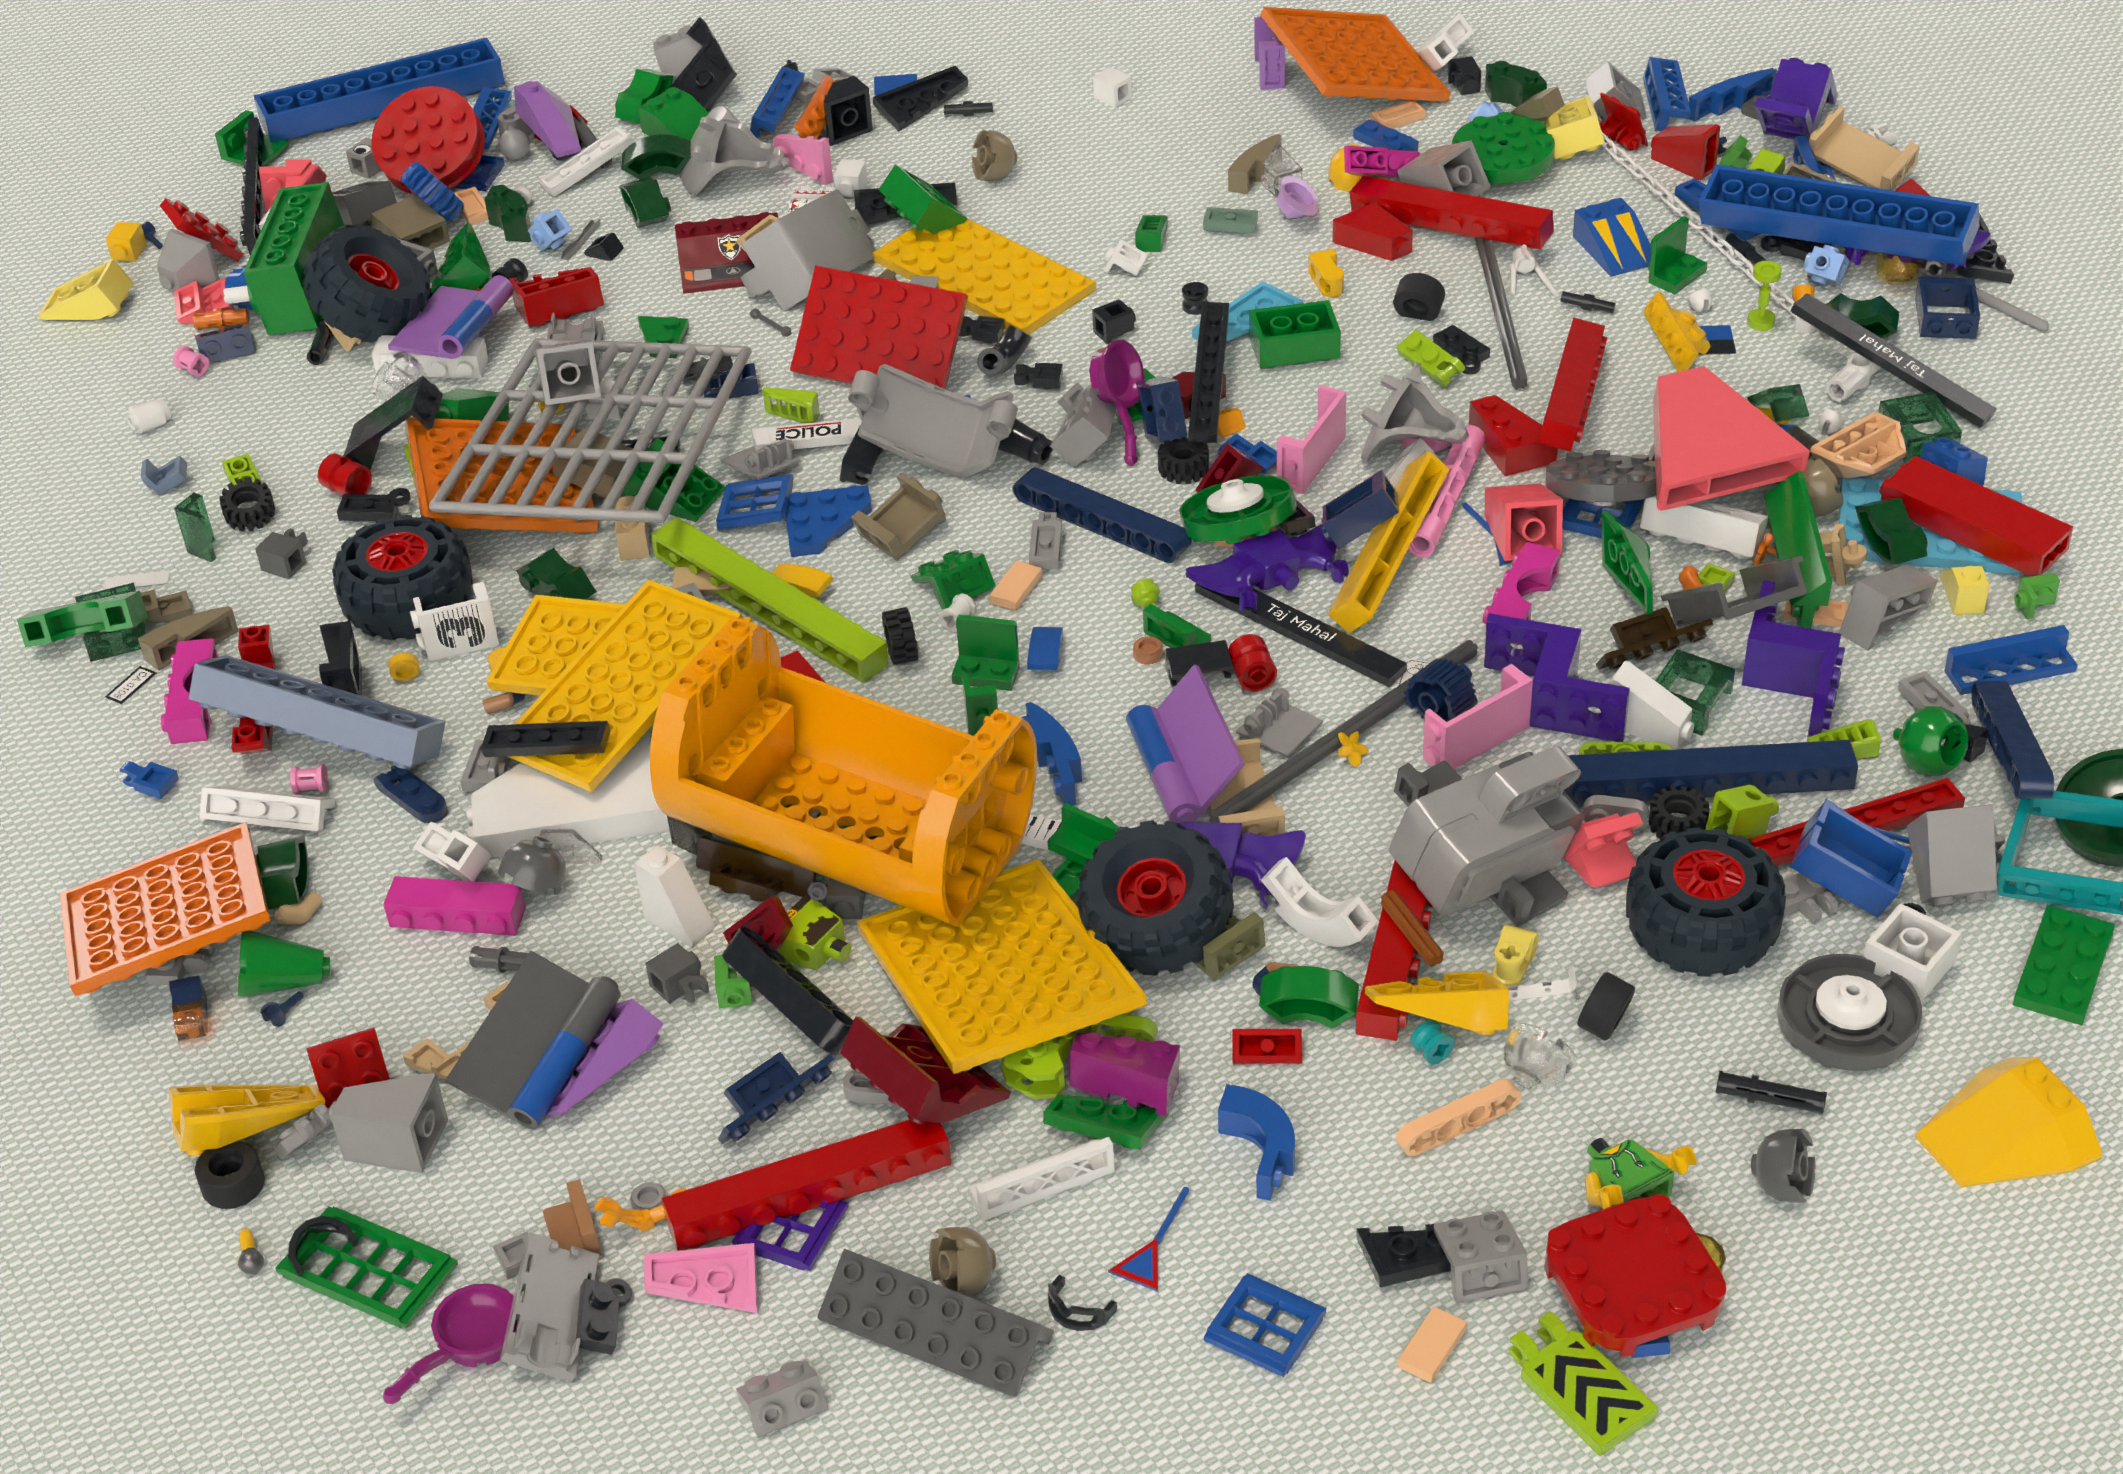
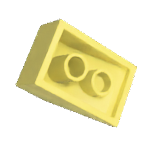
[1544,96,1605,160]
[38,259,133,320]

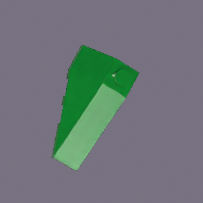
[431,222,491,294]
[1601,511,1653,615]

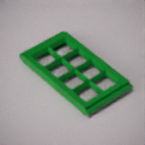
[275,1206,458,1329]

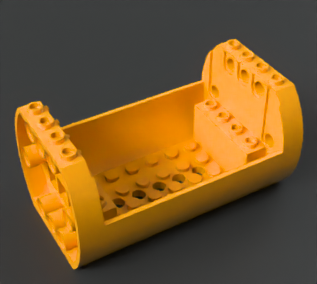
[650,616,1037,927]

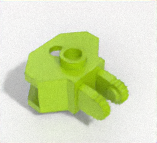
[1001,1033,1076,1100]

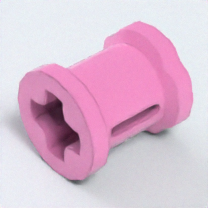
[173,346,209,377]
[290,764,328,794]

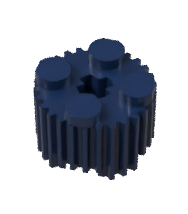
[1403,658,1478,722]

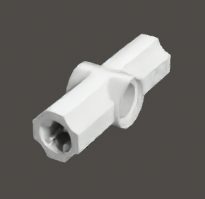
[1826,352,1881,402]

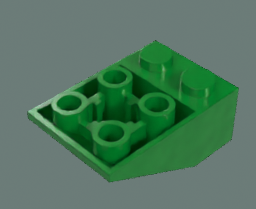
[623,438,725,522]

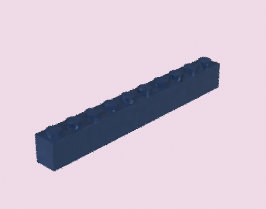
[1564,740,1858,805]

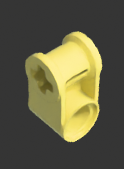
[1492,924,1539,987]

